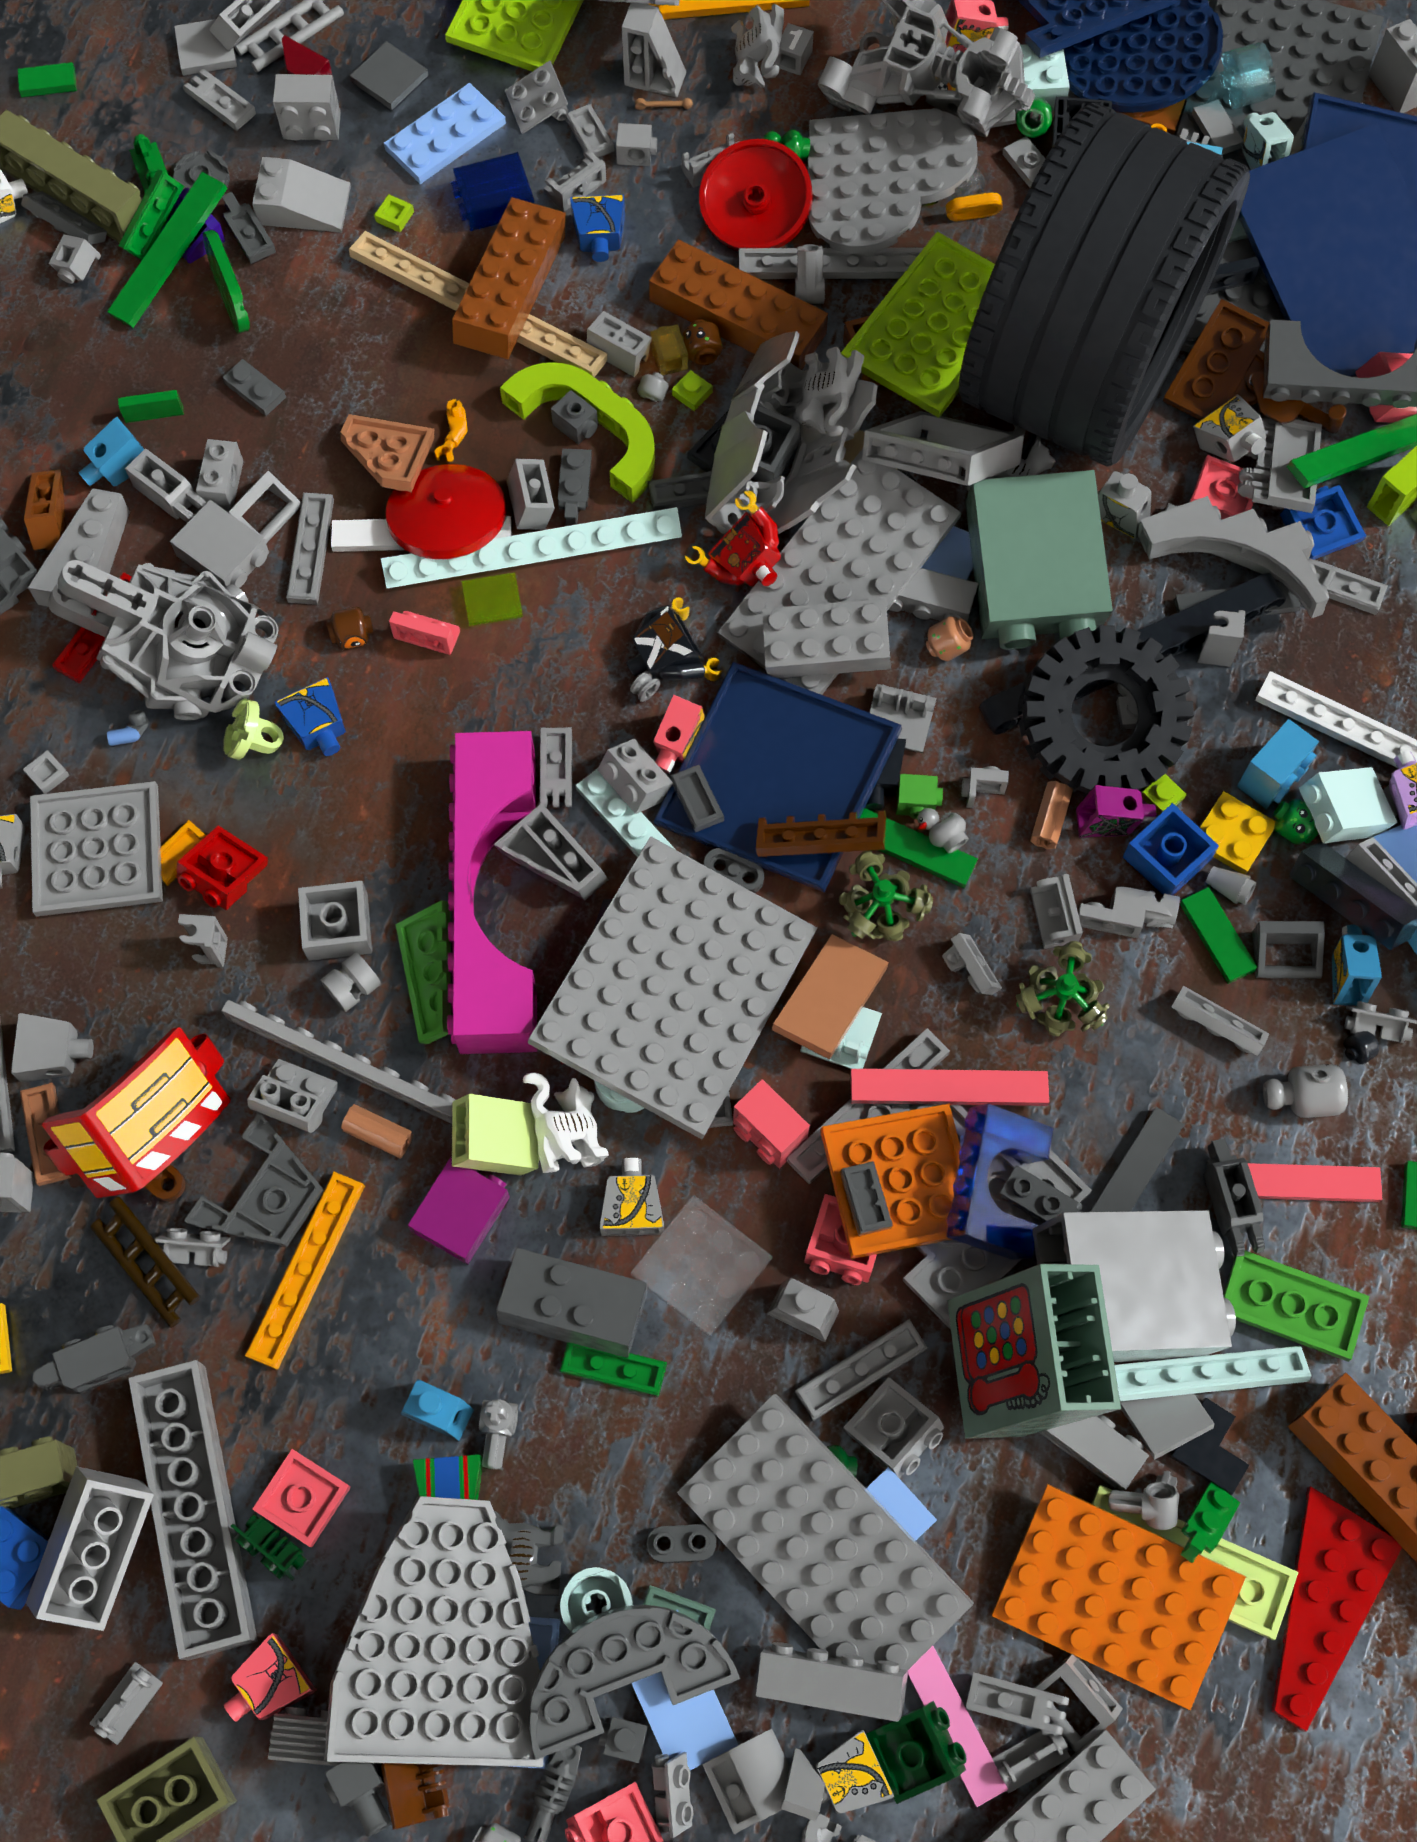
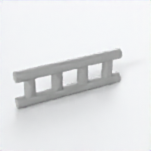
[234,0,344,73]

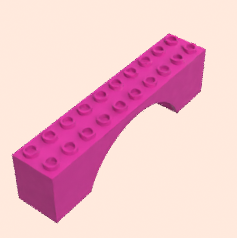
[447,731,537,1054]

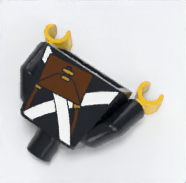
[626,597,723,681]

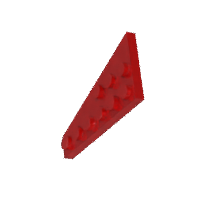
[1272,1486,1402,1732]

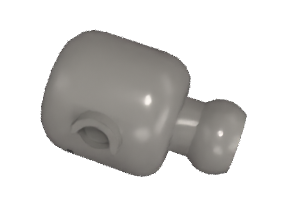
[1263,1064,1348,1118]

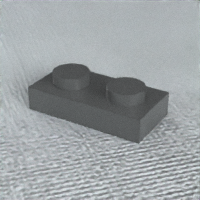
[222,359,286,416]

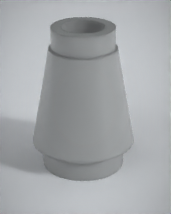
[1206,866,1256,905]

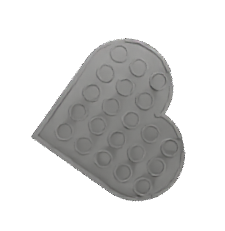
[808,108,978,254]

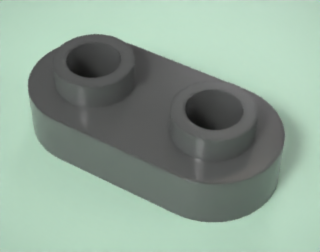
[704,848,764,893]
[646,1524,716,1563]

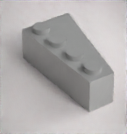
[28,488,130,614]

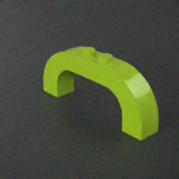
[500,362,655,504]

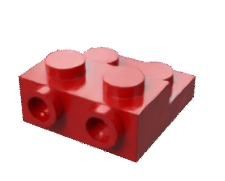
[176,825,268,910]

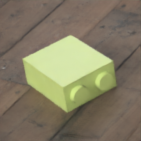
[452,1094,540,1176]

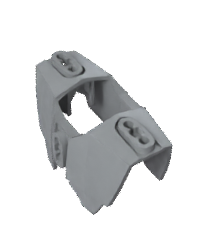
[705,331,878,535]

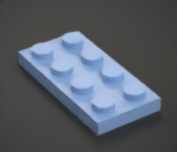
[384,83,506,184]

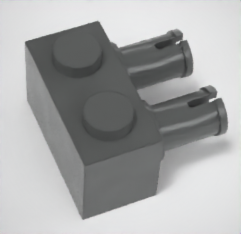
[324,1762,392,1837]

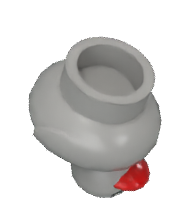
[918,808,969,854]

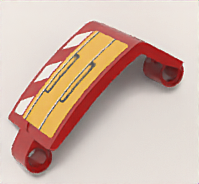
[42,1027,231,1198]

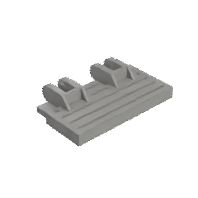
[1237,418,1322,513]

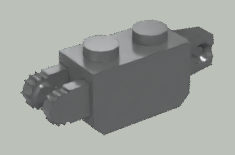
[1203,1139,1265,1257]
[32,1324,156,1394]

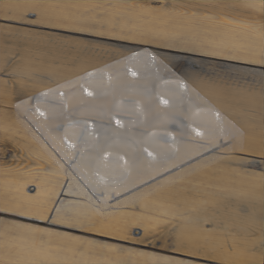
[631,1195,772,1337]

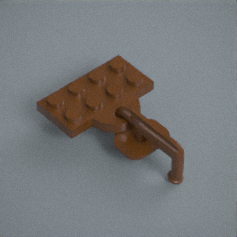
[1163,299,1347,434]

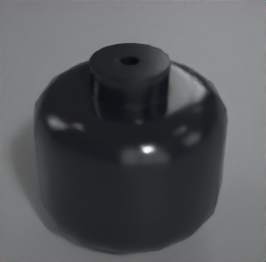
[1343,1031,1380,1065]

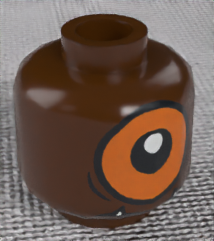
[327,607,374,649]

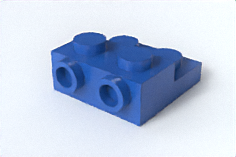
[1280,485,1366,560]

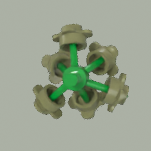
[839,851,933,941]
[1016,941,1110,1036]

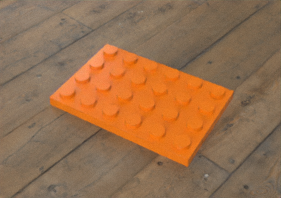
[991,1483,1246,1710]

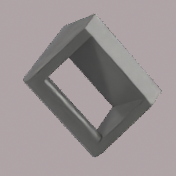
[1252,921,1325,979]

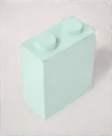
[1299,767,1397,843]

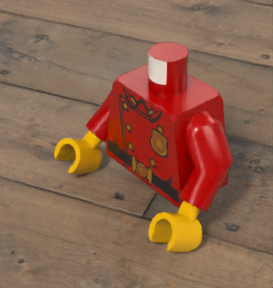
[685,491,781,587]

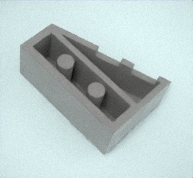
[622,3,686,98]
[494,803,609,900]

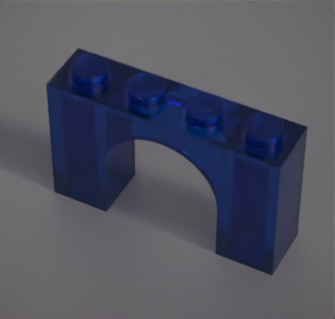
[946,1103,1054,1260]

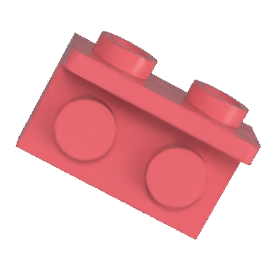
[389,611,460,655]

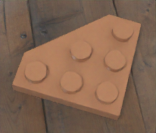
[340,414,434,492]

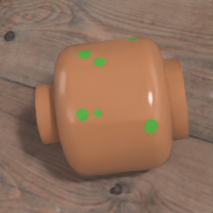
[926,616,973,662]

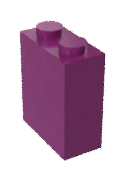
[408,1157,510,1265]

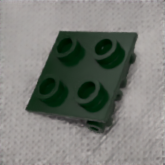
[231,1514,307,1581]

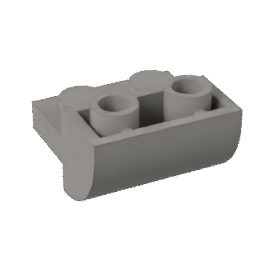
[247,1059,337,1133]
[702,1729,790,1834]

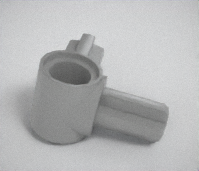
[479,1399,518,1470]
[1108,1471,1179,1530]

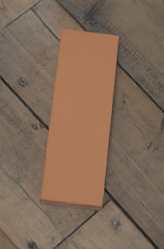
[20,1083,72,1186]

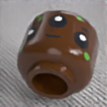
[682,319,723,366]

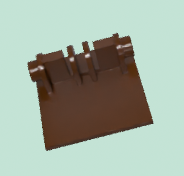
[381,1763,451,1830]

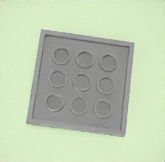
[30,781,163,917]

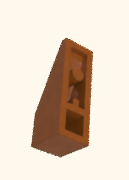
[24,469,66,550]

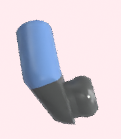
[107,709,149,746]

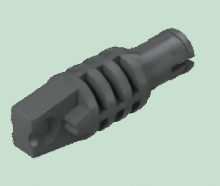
[523,1744,582,1842]

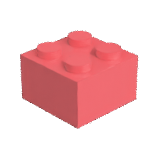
[733,1079,810,1169]

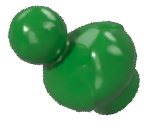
[763,129,810,161]

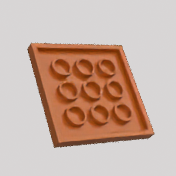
[820,1104,983,1259]

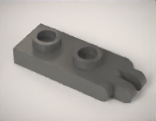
[998,1165,1083,1223]

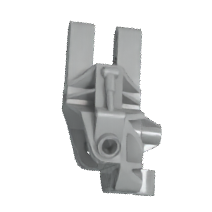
[48,560,278,720]

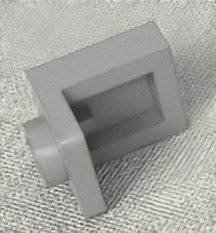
[961,766,1009,808]

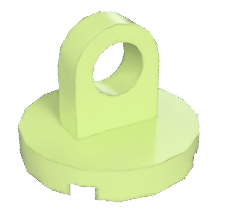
[223,698,284,760]

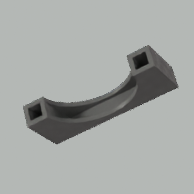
[1263,320,1417,408]

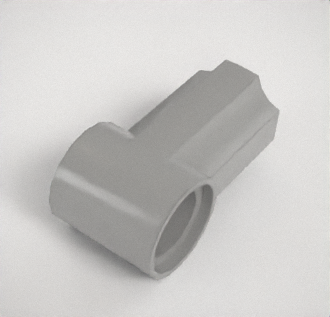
[795,244,825,304]

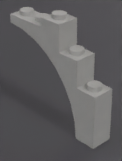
[1138,496,1329,618]

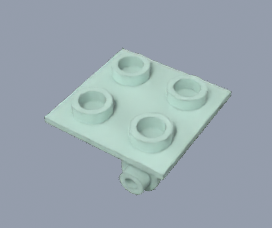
[800,1007,882,1069]

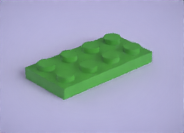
[1223,1251,1370,1362]

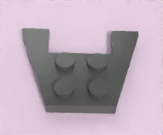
[184,1113,324,1247]

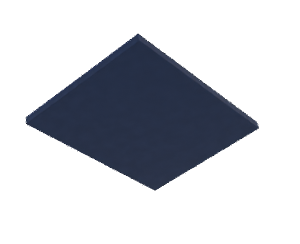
[1238,122,1417,377]

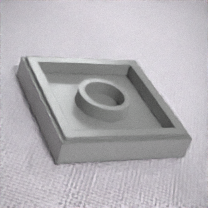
[174,19,237,76]
[1120,1394,1214,1460]

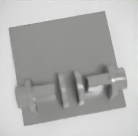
[505,60,568,134]
[870,684,937,753]

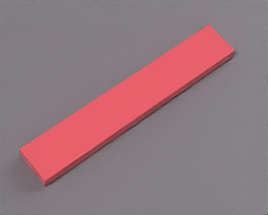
[850,1069,1049,1106]

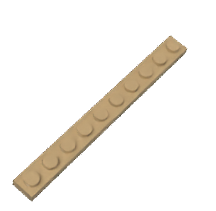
[349,231,608,377]

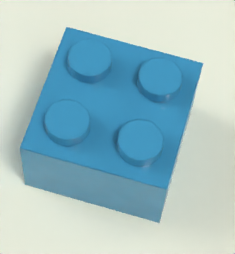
[1237,719,1319,809]

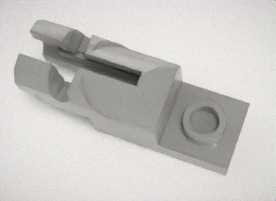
[1078,886,1180,938]

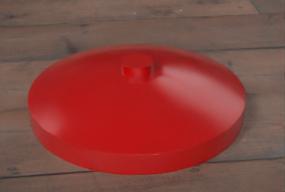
[699,139,813,252]
[386,464,506,559]

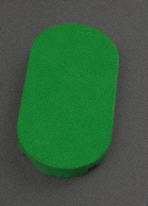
[203,230,250,334]

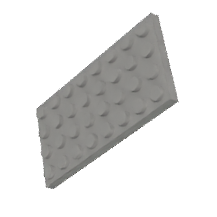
[717,448,961,695]
[677,1394,974,1670]

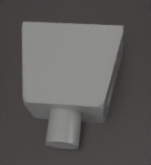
[11,1013,94,1082]
[767,1278,839,1342]

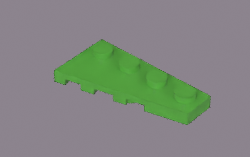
[396,900,451,1044]

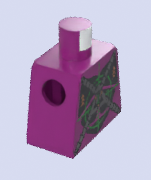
[1076,785,1156,838]

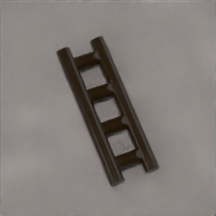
[90,1197,200,1328]

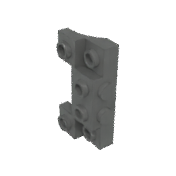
[0,517,38,615]

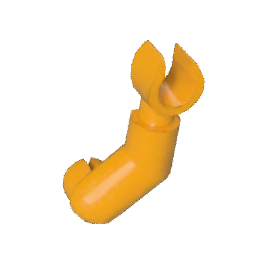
[434,399,468,462]

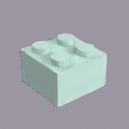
[1016,44,1070,113]

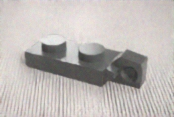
[222,191,276,264]
[558,448,592,526]

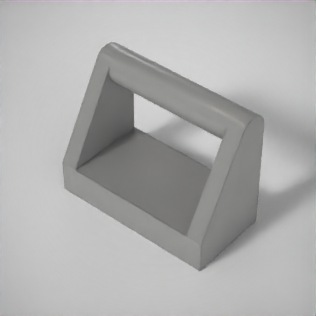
[228,471,301,543]
[1034,1654,1123,1753]

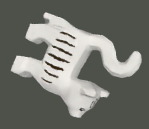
[523,1072,609,1173]

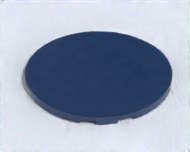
[1064,0,1223,113]

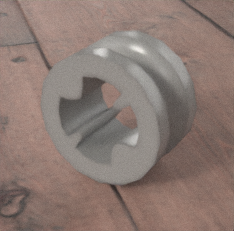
[630,671,660,702]

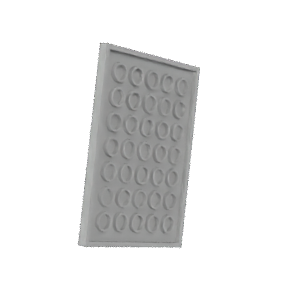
[528,836,817,1139]

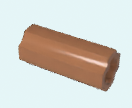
[1030,781,1073,849]
[341,1104,413,1159]

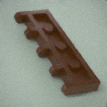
[756,810,886,857]

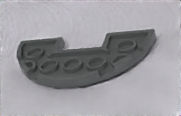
[529,1605,740,1760]

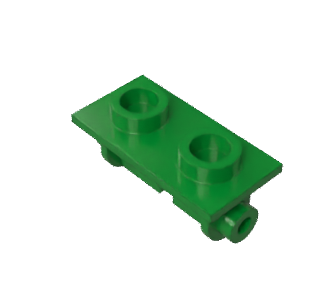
[129,134,168,193]

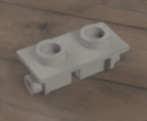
[1344,1001,1417,1043]
[155,1228,231,1267]
[89,1662,163,1745]
[992,1730,1071,1793]
[651,1752,693,1838]

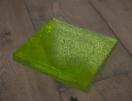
[462,572,523,626]

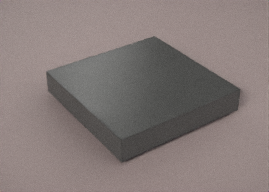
[350,41,429,110]

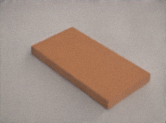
[772,934,889,1060]

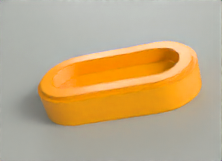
[945,192,1003,221]

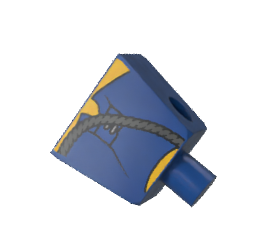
[570,194,625,262]
[275,677,346,756]

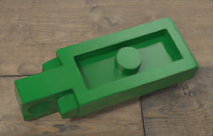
[1180,1482,1240,1563]

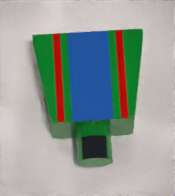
[413,1455,483,1500]

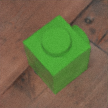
[896,774,943,819]

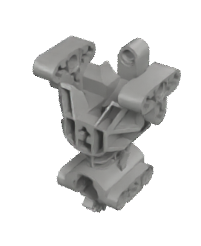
[818,0,1035,137]

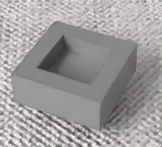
[23,750,70,794]

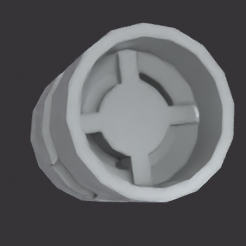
[320,952,381,1012]

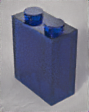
[450,152,534,231]

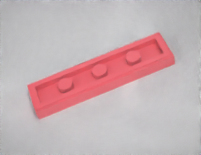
[1248,1163,1383,1202]

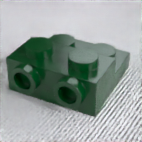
[866,1701,967,1804]

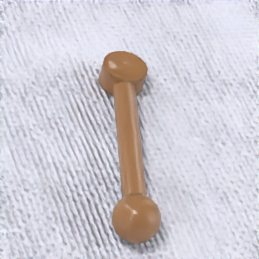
[635,98,693,110]

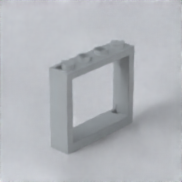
[862,411,1024,486]

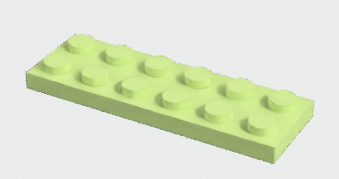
[1092,1485,1298,1640]

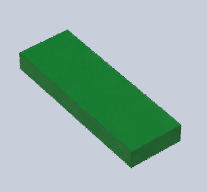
[118,169,184,261]
[1180,887,1258,984]
[560,1342,667,1397]

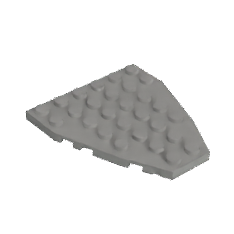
[324,1496,544,1767]

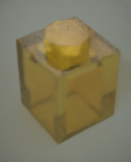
[650,324,688,376]

